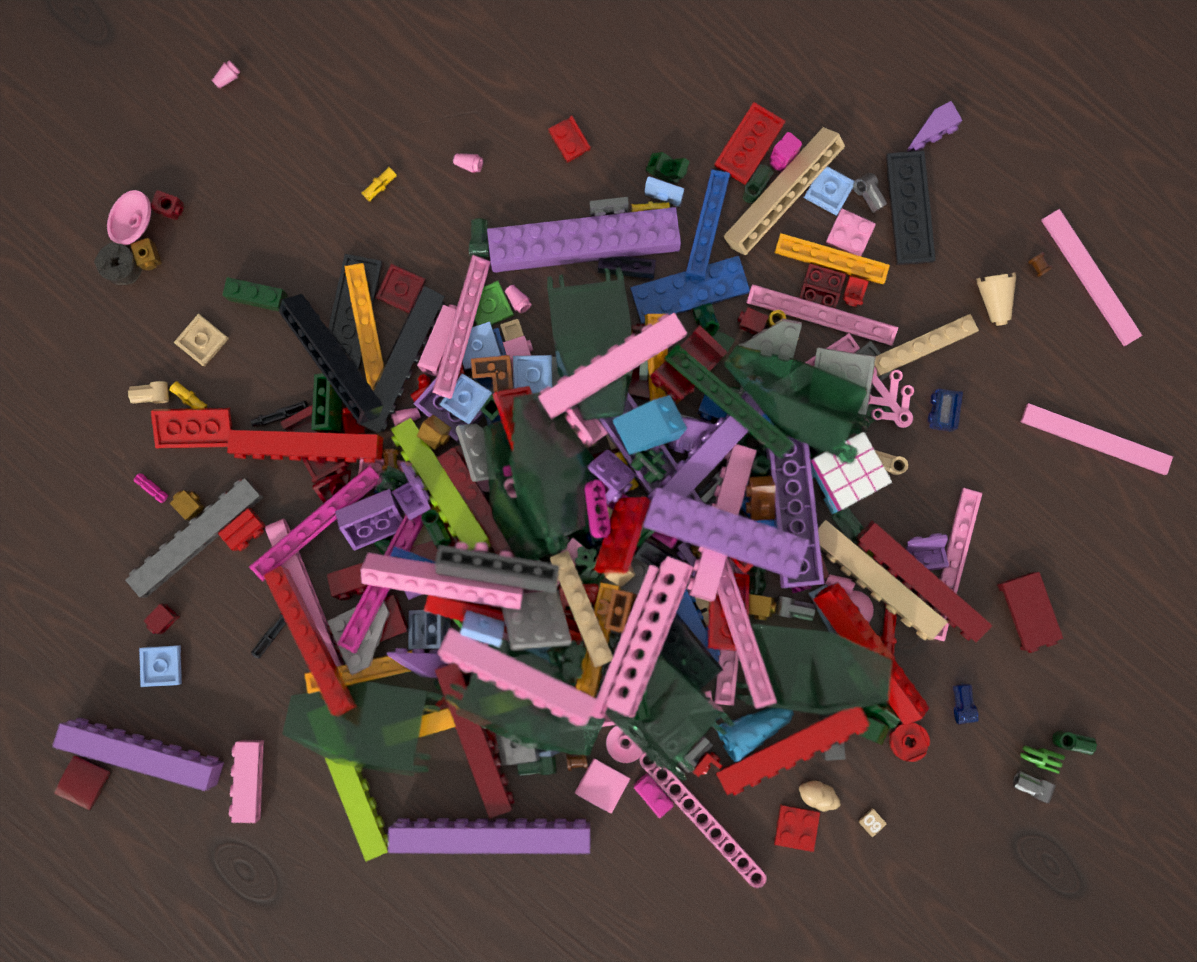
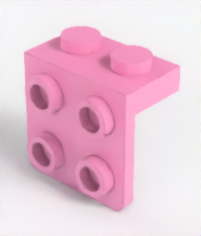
[565,402,608,448]

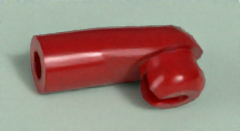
[410,374,431,401]

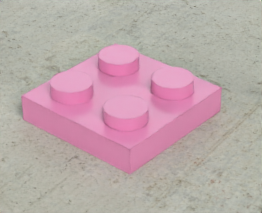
[825,209,876,256]

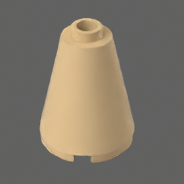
[976,272,1016,326]

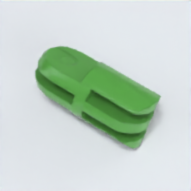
[1020,746,1065,774]

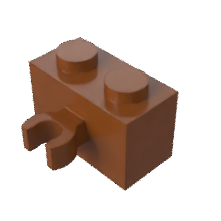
[745,476,775,521]
[597,589,638,633]

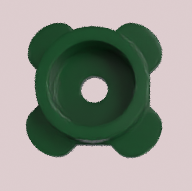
[575,546,596,568]

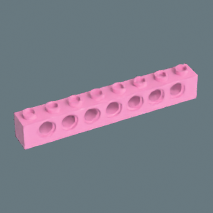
[606,557,694,717]

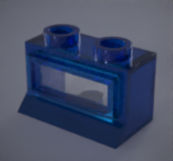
[928,389,963,432]

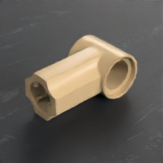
[128,381,169,404]
[874,450,908,475]

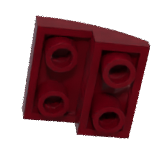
[799,263,846,309]
[54,755,110,810]

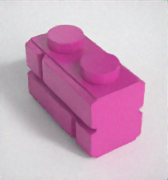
[769,132,802,171]
[633,773,674,818]

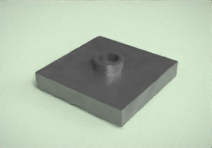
[495,720,540,766]

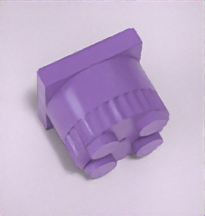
[668,414,716,453]

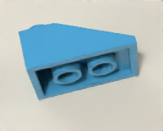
[613,395,687,455]

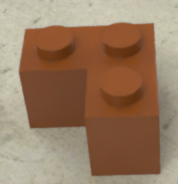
[471,355,513,393]

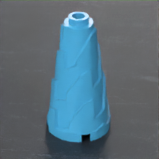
[717,704,794,762]

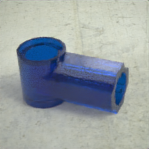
[953,684,979,724]

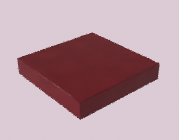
[375,264,426,313]

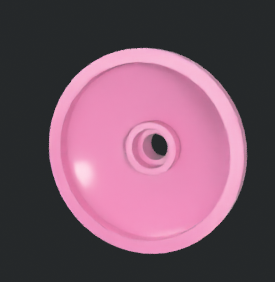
[107,190,151,245]

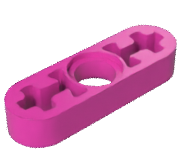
[585,480,610,538]

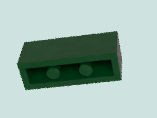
[222,277,288,311]
[311,373,342,433]

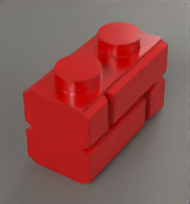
[218,508,266,551]

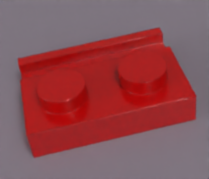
[548,116,591,163]

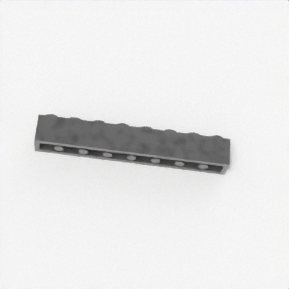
[125,478,264,598]

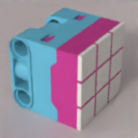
[810,432,892,514]

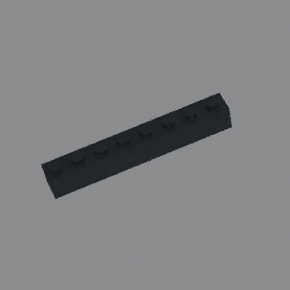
[356,286,445,434]
[279,294,384,424]

